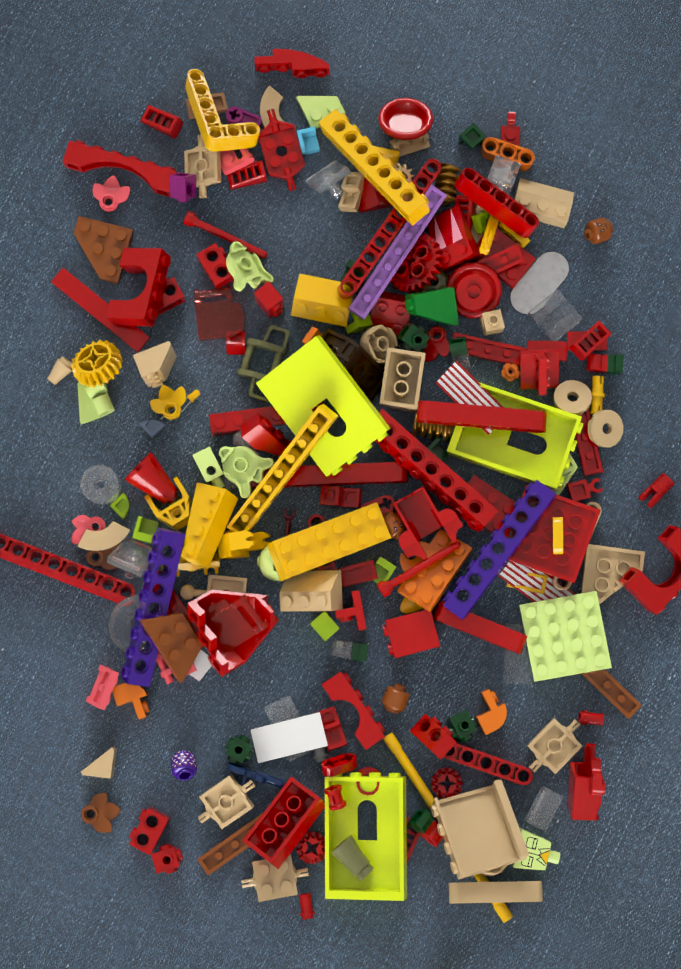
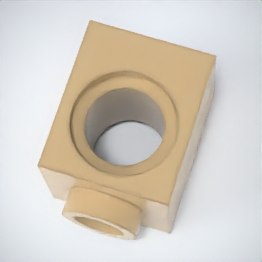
[480,309,505,336]

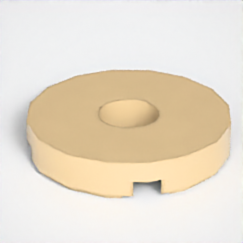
[553,380,592,416]
[588,410,623,447]

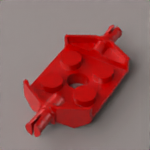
[259,109,305,191]

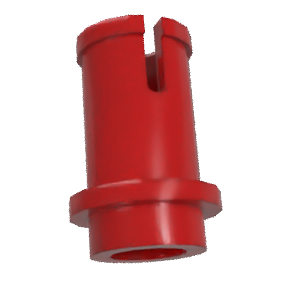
[578,710,604,726]
[299,893,315,920]

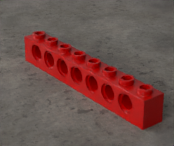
[375,409,498,533]

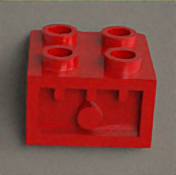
[369,291,410,337]

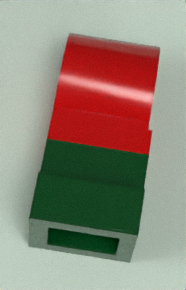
[586,354,624,375]
[407,809,444,847]

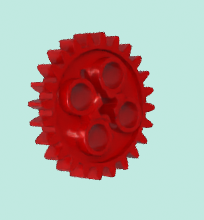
[390,234,444,294]

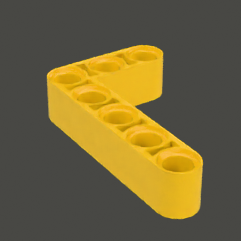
[185,69,260,152]

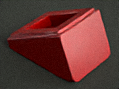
[226,331,246,355]

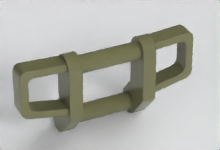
[237,325,290,402]

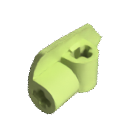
[77,382,115,424]

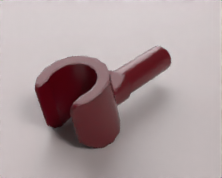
[284,509,295,536]

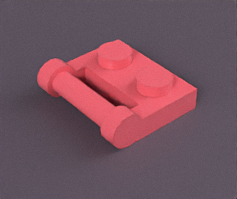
[221,148,254,176]
[86,664,119,710]

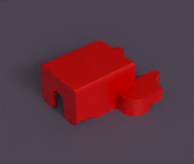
[393,486,463,560]
[567,743,606,821]

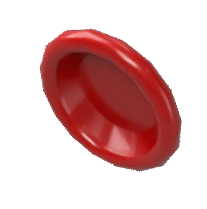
[378,98,434,140]
[446,262,502,319]

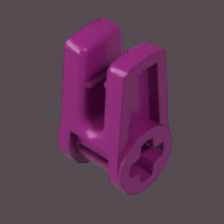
[226,106,262,129]

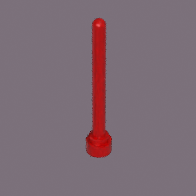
[183,211,268,258]
[376,541,460,598]

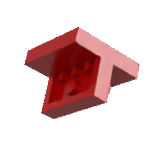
[520,349,559,395]
[335,590,367,631]

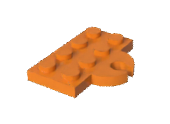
[397,529,473,612]

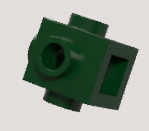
[396,323,430,352]
[445,709,477,743]
[225,734,254,764]

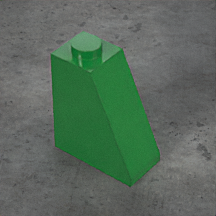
[405,287,459,326]

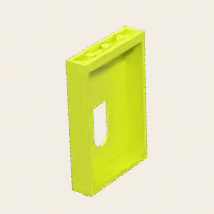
[256,335,390,477]
[447,382,584,492]
[325,772,407,901]

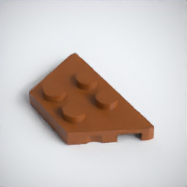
[139,613,202,683]

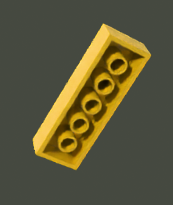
[267,502,391,581]

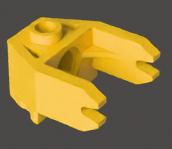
[144,477,192,531]
[218,530,271,559]

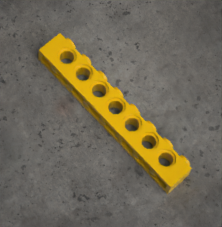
[318,109,430,226]
[227,404,338,532]

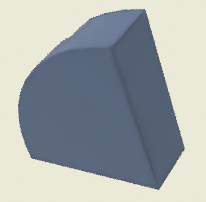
[139,420,166,439]

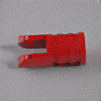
[638,473,675,509]

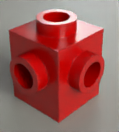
[151,843,183,874]

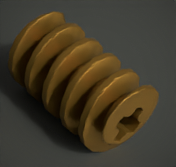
[435,163,461,206]
[413,412,453,442]

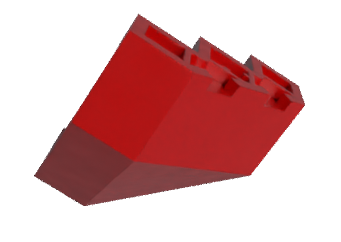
[187,589,279,677]

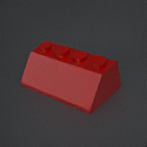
[242,777,325,869]

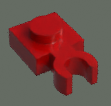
[566,478,603,502]

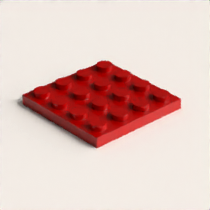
[502,485,601,584]

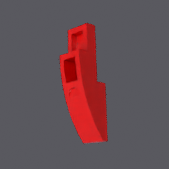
[254,49,329,78]

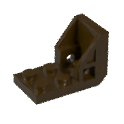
[322,328,384,402]

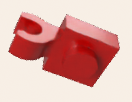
[500,112,520,146]

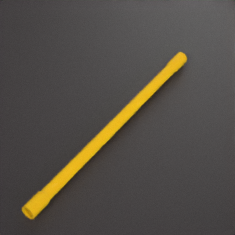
[383,732,513,923]

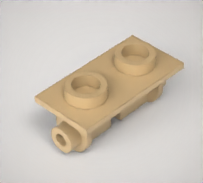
[389,133,430,157]

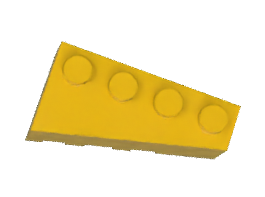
[181,482,239,569]

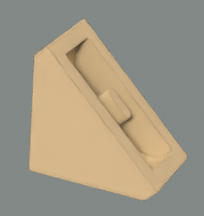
[81,746,117,778]

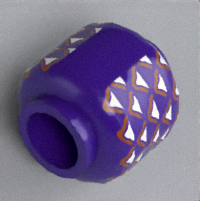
[170,750,197,781]

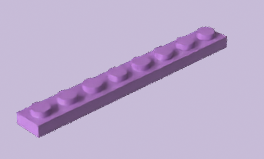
[348,184,447,320]

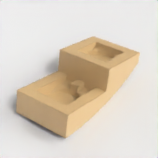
[338,172,364,212]

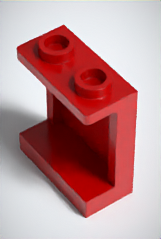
[382,610,440,659]

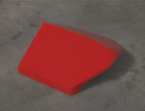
[359,177,392,213]

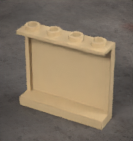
[431,779,529,880]

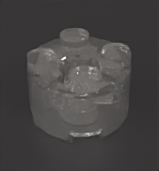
[487,155,521,195]
[80,465,122,505]

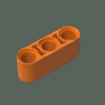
[481,137,535,171]

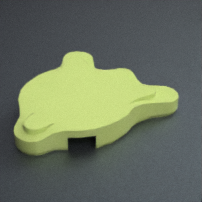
[226,241,274,291]
[219,446,274,499]

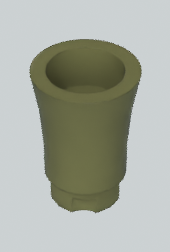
[331,835,374,881]

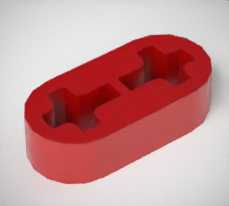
[361,495,395,515]
[321,753,357,777]

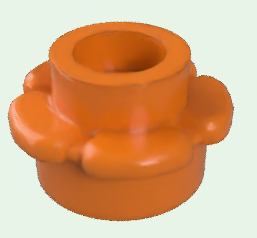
[501,363,520,381]

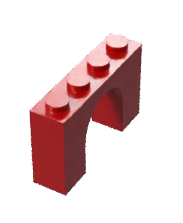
[106,248,171,327]
[619,525,681,615]

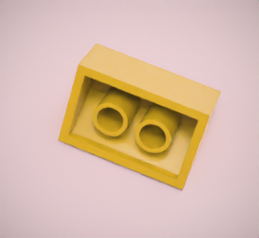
[291,274,353,327]

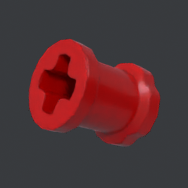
[324,784,347,811]

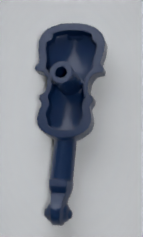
[226,762,286,789]

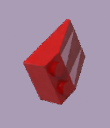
[427,204,481,272]

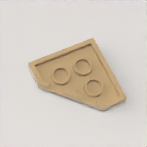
[581,544,645,604]

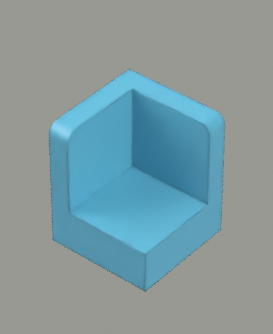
[297,127,320,156]

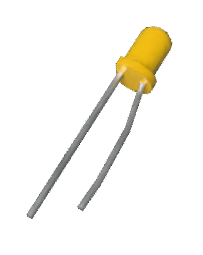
[160,390,200,421]

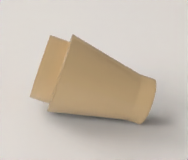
[47,356,73,385]

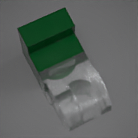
[449,337,472,373]
[331,640,368,662]

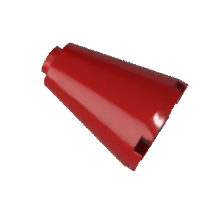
[125,452,178,504]

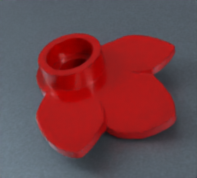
[423,326,450,362]

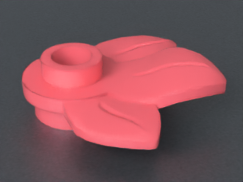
[92,175,130,212]
[71,515,106,544]

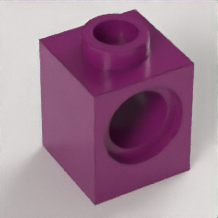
[170,172,196,202]

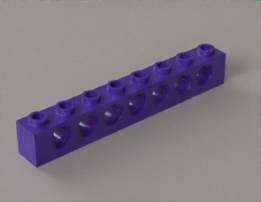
[443,480,556,620]
[121,527,185,687]

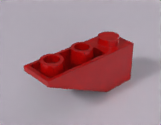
[241,413,291,456]

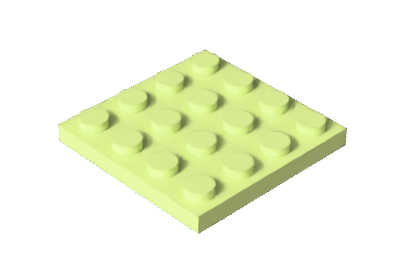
[520,591,612,682]

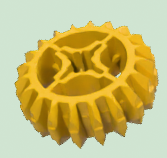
[71,340,123,388]

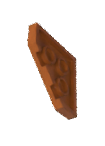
[74,216,134,284]

